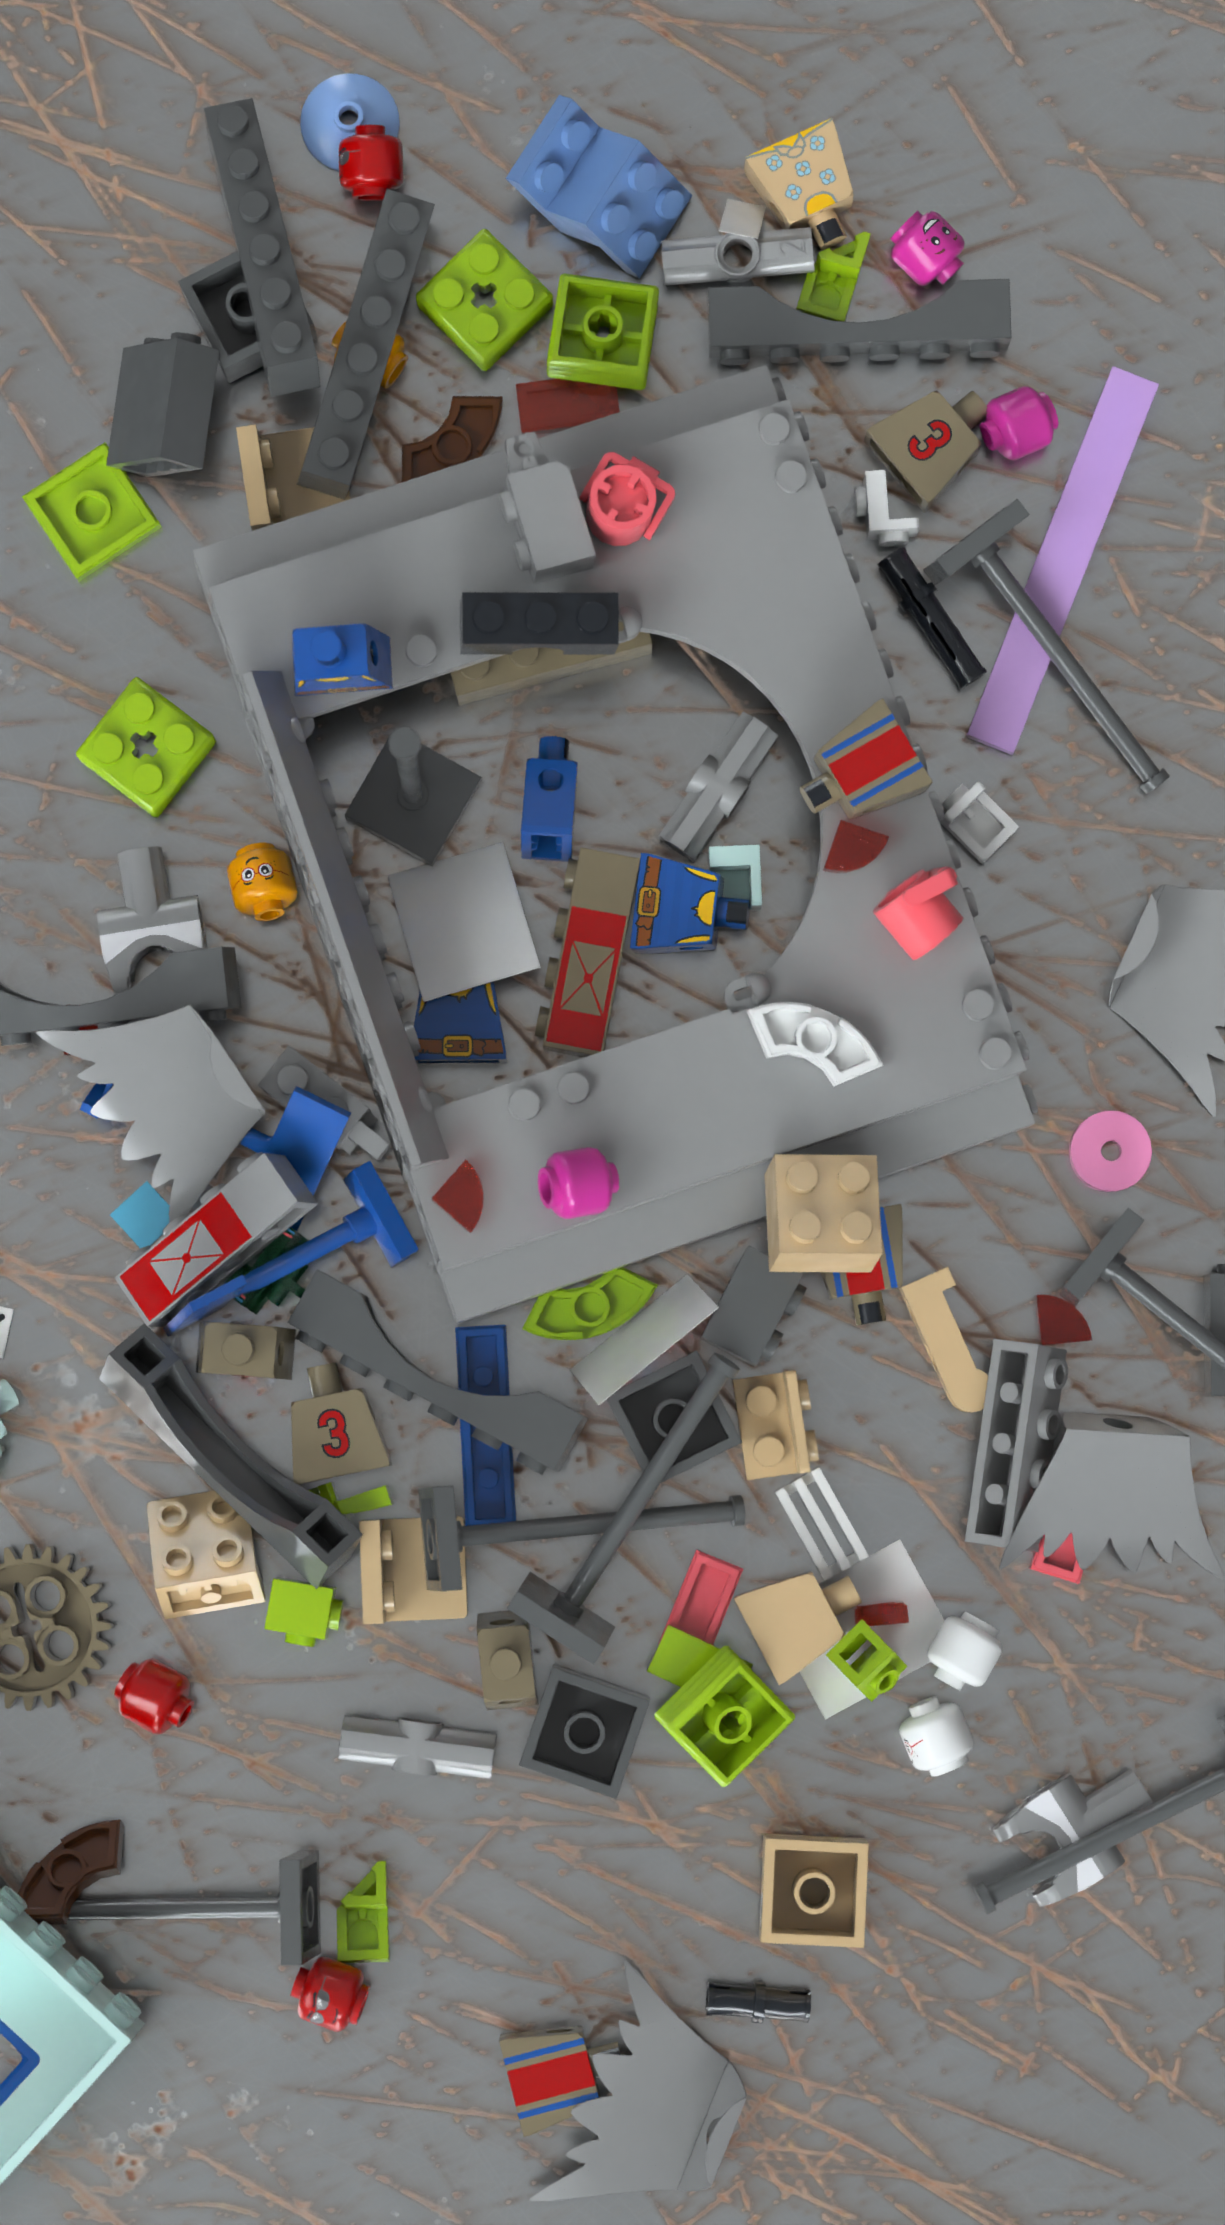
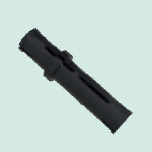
[877,547,987,690]

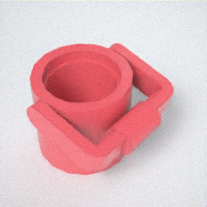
[579,452,676,546]
[873,866,964,960]

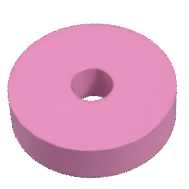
[1069,1111,1152,1192]

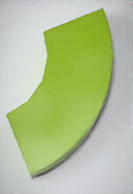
[522,1267,658,1340]

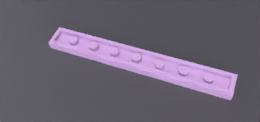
[966,366,1159,755]

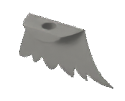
[1109,884,1225,1117]
[36,1005,265,1223]
[999,1412,1225,1580]
[529,1960,747,2202]

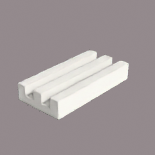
[775,1467,869,1581]

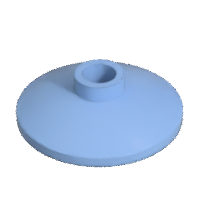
[300,73,400,171]

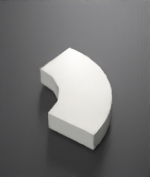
[747,1002,883,1087]

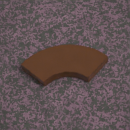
[402,396,503,482]
[18,1820,124,1925]

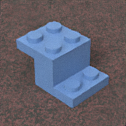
[505,95,692,278]

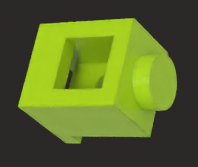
[826,1619,908,1702]

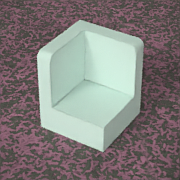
[708,844,762,911]

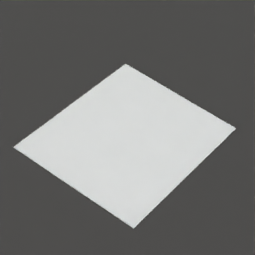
[388,842,541,1002]
[570,1274,719,1405]
[799,1539,945,1720]

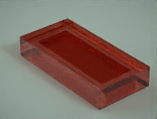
[516,379,620,435]

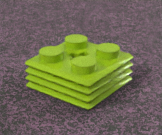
[415,229,553,371]
[547,274,659,390]
[76,677,216,817]
[654,1645,795,1787]

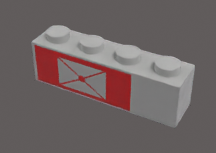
[114,1152,318,1327]

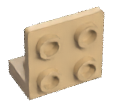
[236,424,351,531]
[732,1370,819,1480]
[147,1491,265,1619]
[359,1516,468,1625]

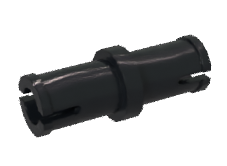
[705,1982,811,2023]

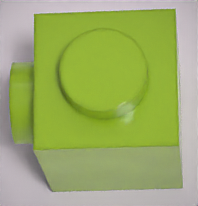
[264,1577,344,1647]

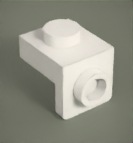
[854,470,920,547]
[940,781,1019,865]

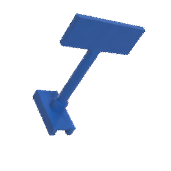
[80,1083,351,1234]
[163,1161,419,1337]

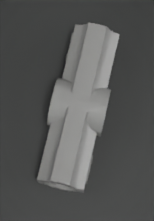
[662,227,815,286]
[659,712,778,862]
[338,1715,497,1779]

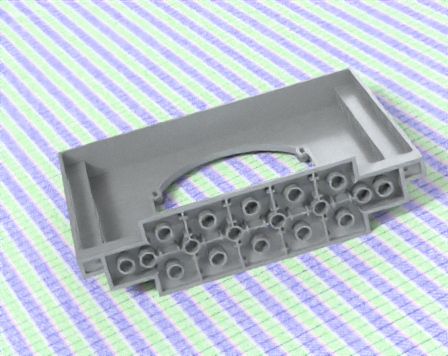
[192,365,1038,1324]

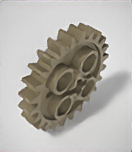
[0,1544,113,1711]

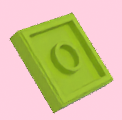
[22,442,162,582]

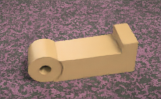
[899,1267,988,1413]

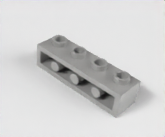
[965,1339,1068,1552]

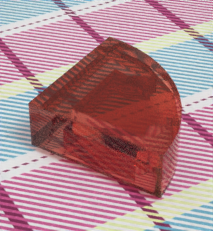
[823,820,889,873]
[431,1159,484,1234]
[1035,1295,1092,1345]
[854,1601,909,1626]

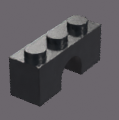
[460,592,619,655]

